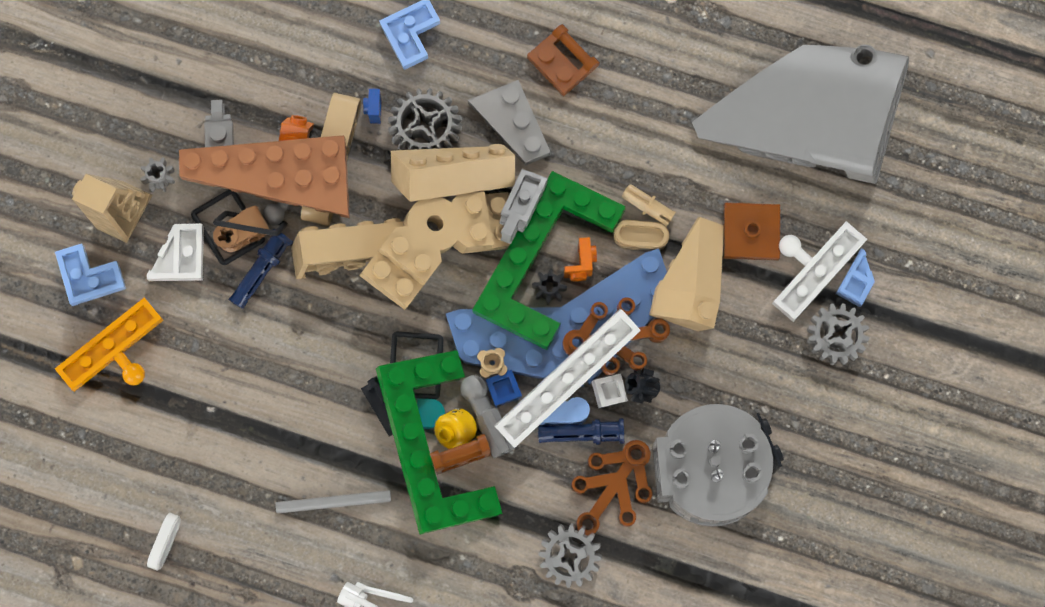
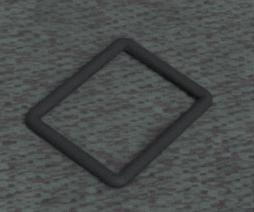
[191,189,265,265]
[213,211,288,236]
[390,331,444,400]

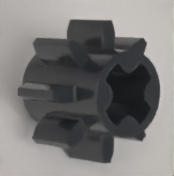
[532,268,567,305]
[625,368,660,404]

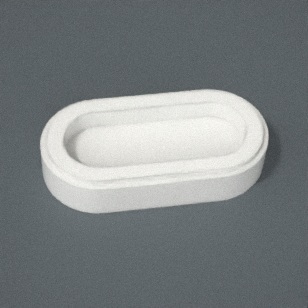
[147,513,181,571]

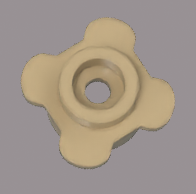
[477,348,507,378]

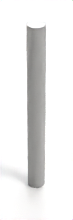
[276,490,391,514]

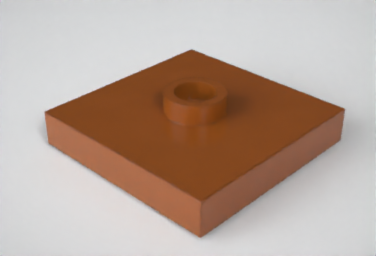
[723,203,780,261]

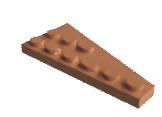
[179,135,350,219]

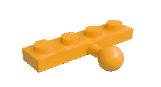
[55,297,164,392]

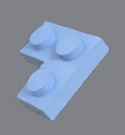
[379,0,440,70]
[55,243,126,306]

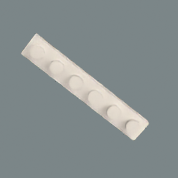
[494,309,641,448]

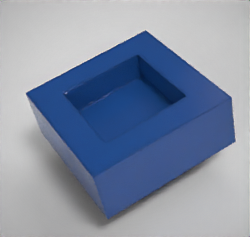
[363,89,382,124]
[485,370,522,407]

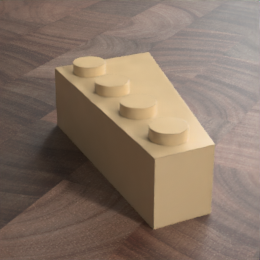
[391,144,515,202]
[72,174,152,243]
[291,218,404,279]

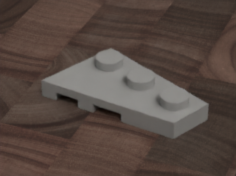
[468,80,551,166]

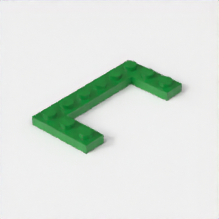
[472,171,626,350]
[376,350,503,535]

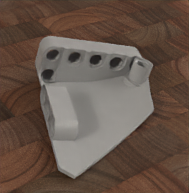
[692,45,909,184]

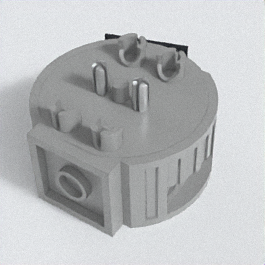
[652,404,784,527]

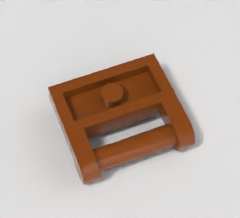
[527,24,600,97]
[430,434,490,475]

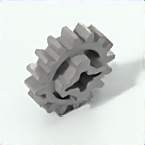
[807,303,870,365]
[539,523,602,588]

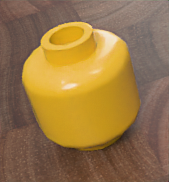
[434,408,477,449]

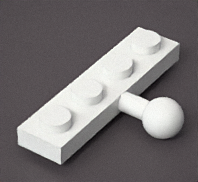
[772,221,867,322]

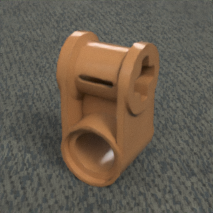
[213,206,270,253]

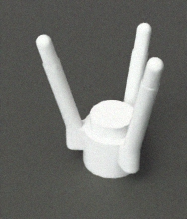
[337,582,413,607]

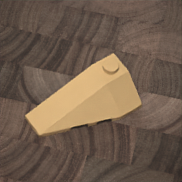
[649,217,724,331]

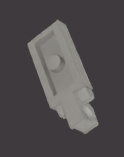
[204,100,234,147]
[500,169,548,244]

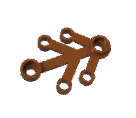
[562,297,670,375]
[572,440,653,536]

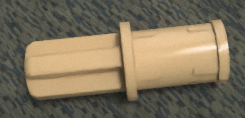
[622,184,676,227]

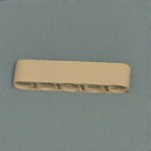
[301,93,361,226]

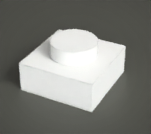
[591,373,628,408]

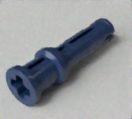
[228,229,293,309]
[538,418,625,445]

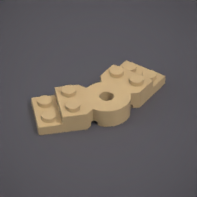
[359,191,510,310]

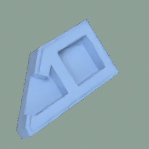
[836,248,875,307]

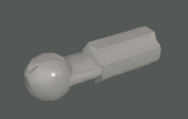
[460,375,515,459]

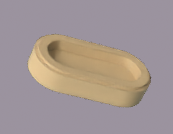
[613,220,669,251]

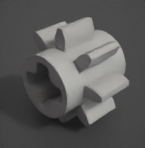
[140,157,175,192]

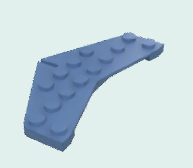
[446,249,667,387]

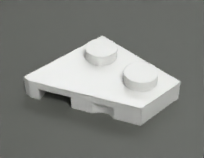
[147,224,204,281]

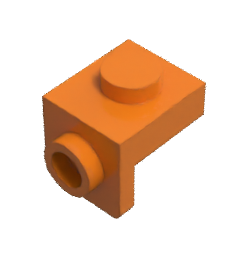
[279,115,314,141]
[564,237,597,282]

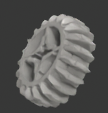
[388,88,462,150]

